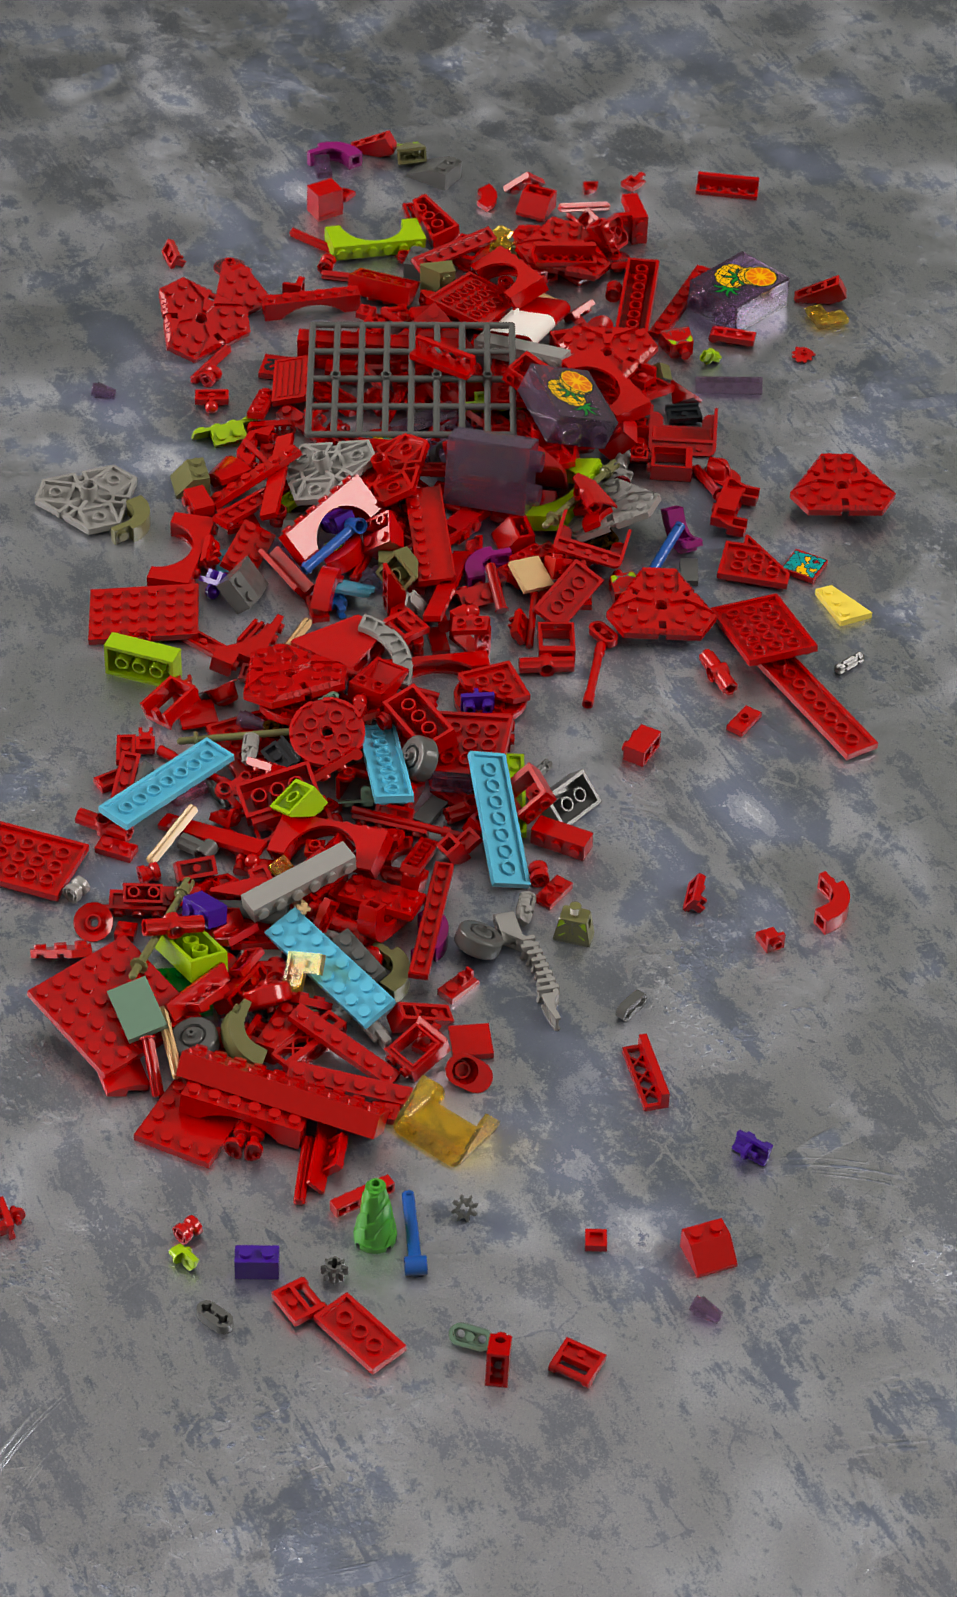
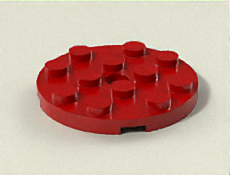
[289,697,366,768]

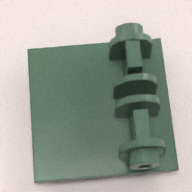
[338,785,375,807]

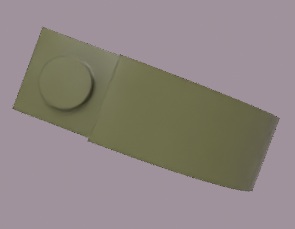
[111,495,151,545]
[372,941,410,1006]
[221,998,268,1065]

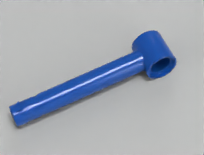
[300,517,367,575]
[640,521,685,570]
[402,1190,428,1276]

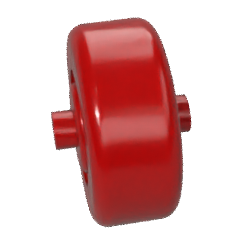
[242,980,292,1014]

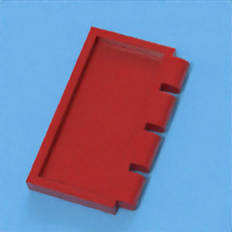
[271,355,308,407]

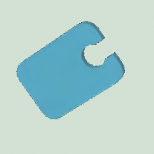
[335,580,376,598]

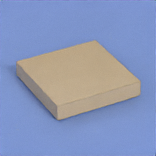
[508,556,554,594]

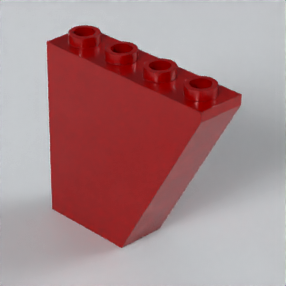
[290,614,383,681]

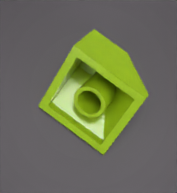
[270,779,328,817]

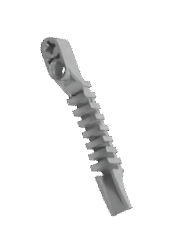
[493,911,561,1031]

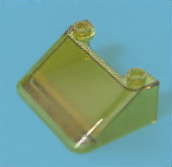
[394,1075,501,1167]

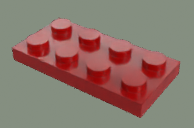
[219,519,276,571]
[532,559,604,627]
[337,874,426,922]
[313,1292,407,1375]

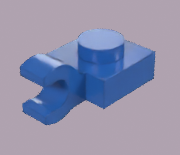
[331,593,348,619]

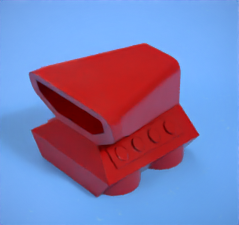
[586,213,628,253]

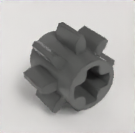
[451,1194,478,1222]
[321,1256,348,1284]

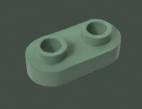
[449,1322,492,1351]

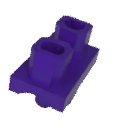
[199,568,227,599]
[460,688,495,713]
[732,1129,773,1167]

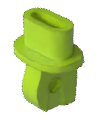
[700,348,722,365]
[168,1243,199,1271]

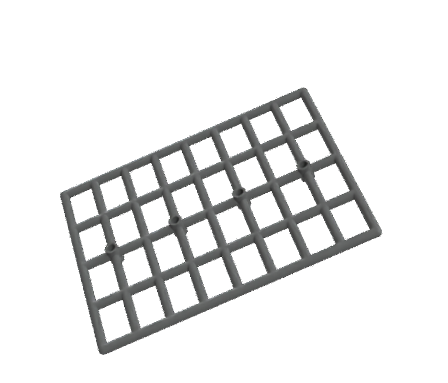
[304,322,517,438]

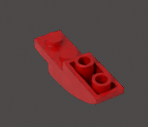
[122,883,201,910]

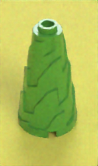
[353,1178,397,1254]

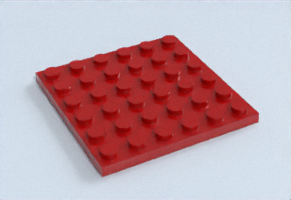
[27,935,202,1080]

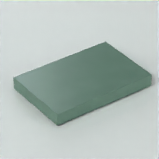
[107,976,168,1044]

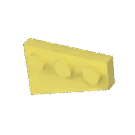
[815,585,872,626]

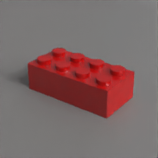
[383,683,458,754]
[235,760,320,827]

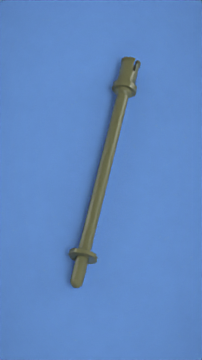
[542,459,620,529]
[177,728,327,745]
[129,877,195,980]

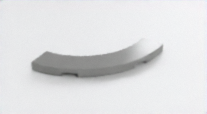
[358,614,413,688]

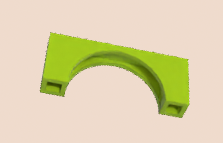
[324,218,426,261]
[524,458,603,531]

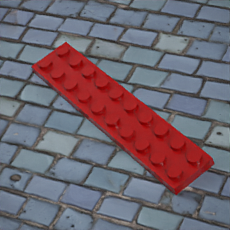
[757,657,878,760]

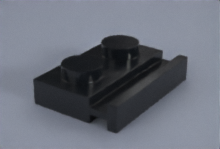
[665,403,703,425]
[260,735,303,767]

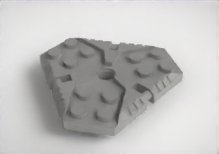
[286,439,375,506]
[34,465,138,535]
[567,478,662,542]

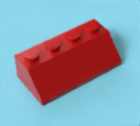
[348,268,420,306]

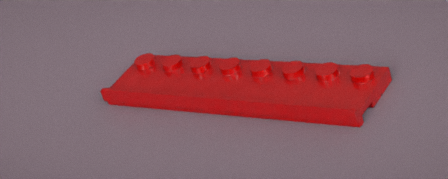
[405,483,456,587]

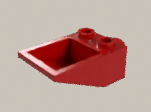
[347,657,409,711]

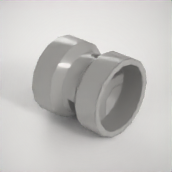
[62,876,90,903]

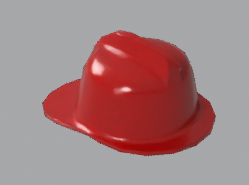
[703,457,741,486]
[198,679,238,706]
[445,1053,493,1093]

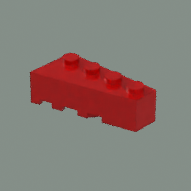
[412,194,460,249]

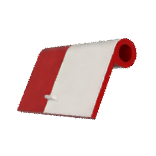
[490,297,571,343]

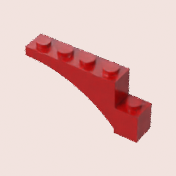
[209,614,285,677]

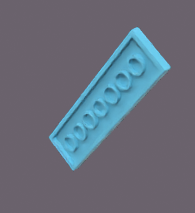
[362,724,414,805]
[99,737,234,830]
[467,751,531,889]
[264,907,396,1030]

